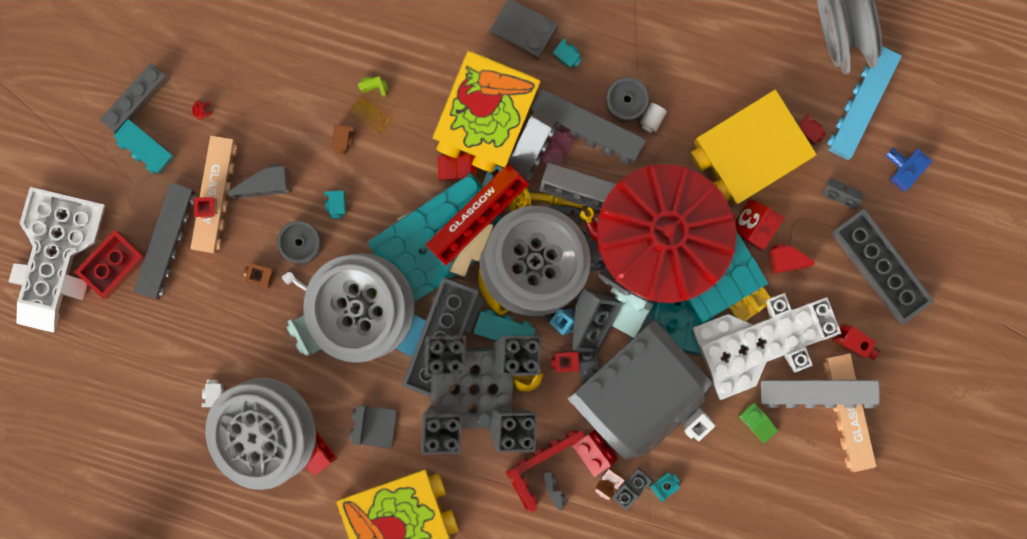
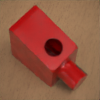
[832,324,880,360]

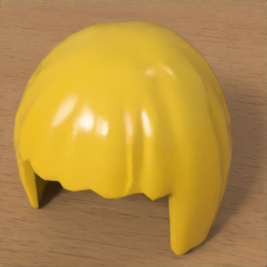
[513,370,543,392]

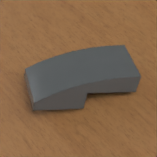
[612,467,653,511]
[543,471,566,511]

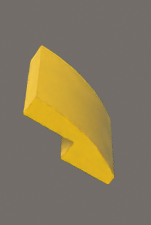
[728,287,771,322]

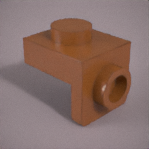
[594,466,626,501]

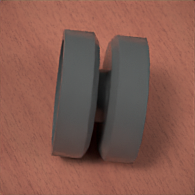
[605,78,649,123]
[277,221,322,264]

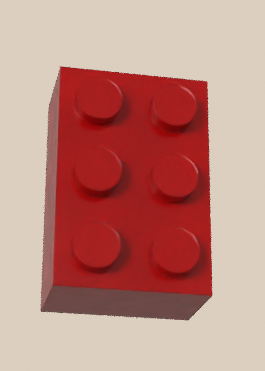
[75,230,145,299]

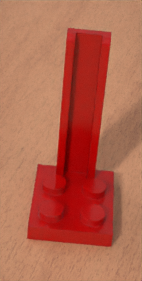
[505,429,584,513]

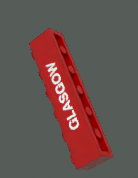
[425,164,529,266]

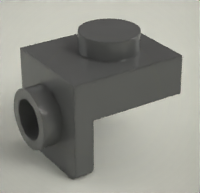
[578,352,599,383]

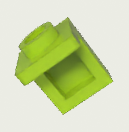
[358,76,389,98]

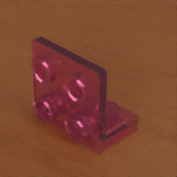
[539,130,573,166]

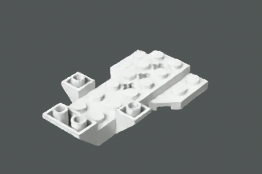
[9,187,106,333]
[692,293,841,400]

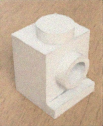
[202,380,224,407]
[683,407,715,442]

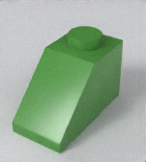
[738,403,778,444]

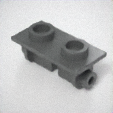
[821,178,864,210]

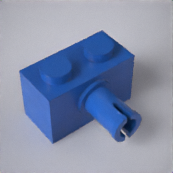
[885,147,933,192]

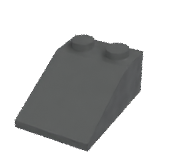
[489,0,558,60]
[228,164,291,199]
[572,288,623,353]

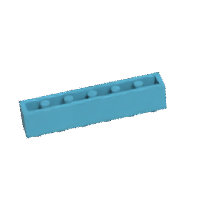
[827,46,902,160]

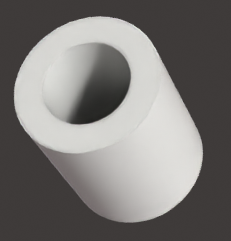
[640,103,667,133]

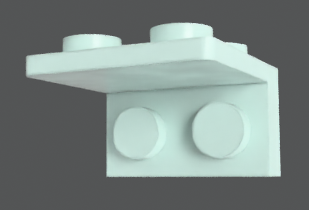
[610,287,653,338]
[287,315,321,356]

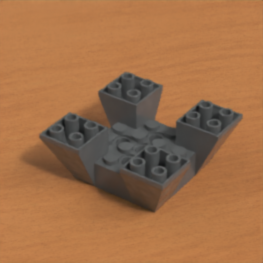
[421,336,541,454]

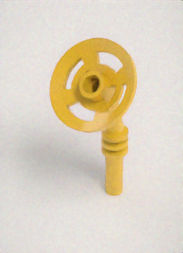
[508,188,583,211]

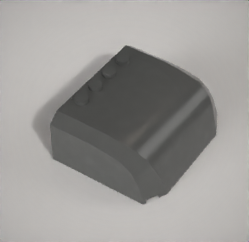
[568,319,713,460]

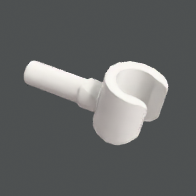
[282,272,307,291]

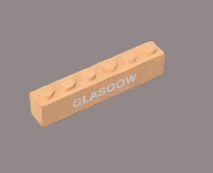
[191,136,238,254]
[823,353,876,472]

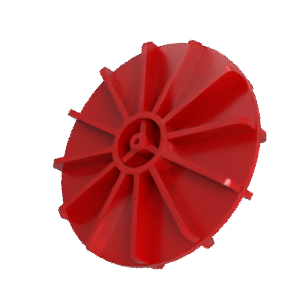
[597,164,736,303]

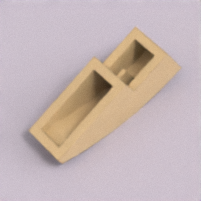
[448,224,493,277]

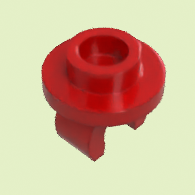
[192,100,213,120]

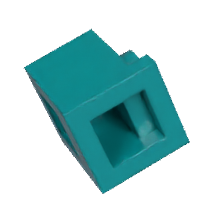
[552,38,583,70]
[324,190,347,219]
[649,472,680,502]

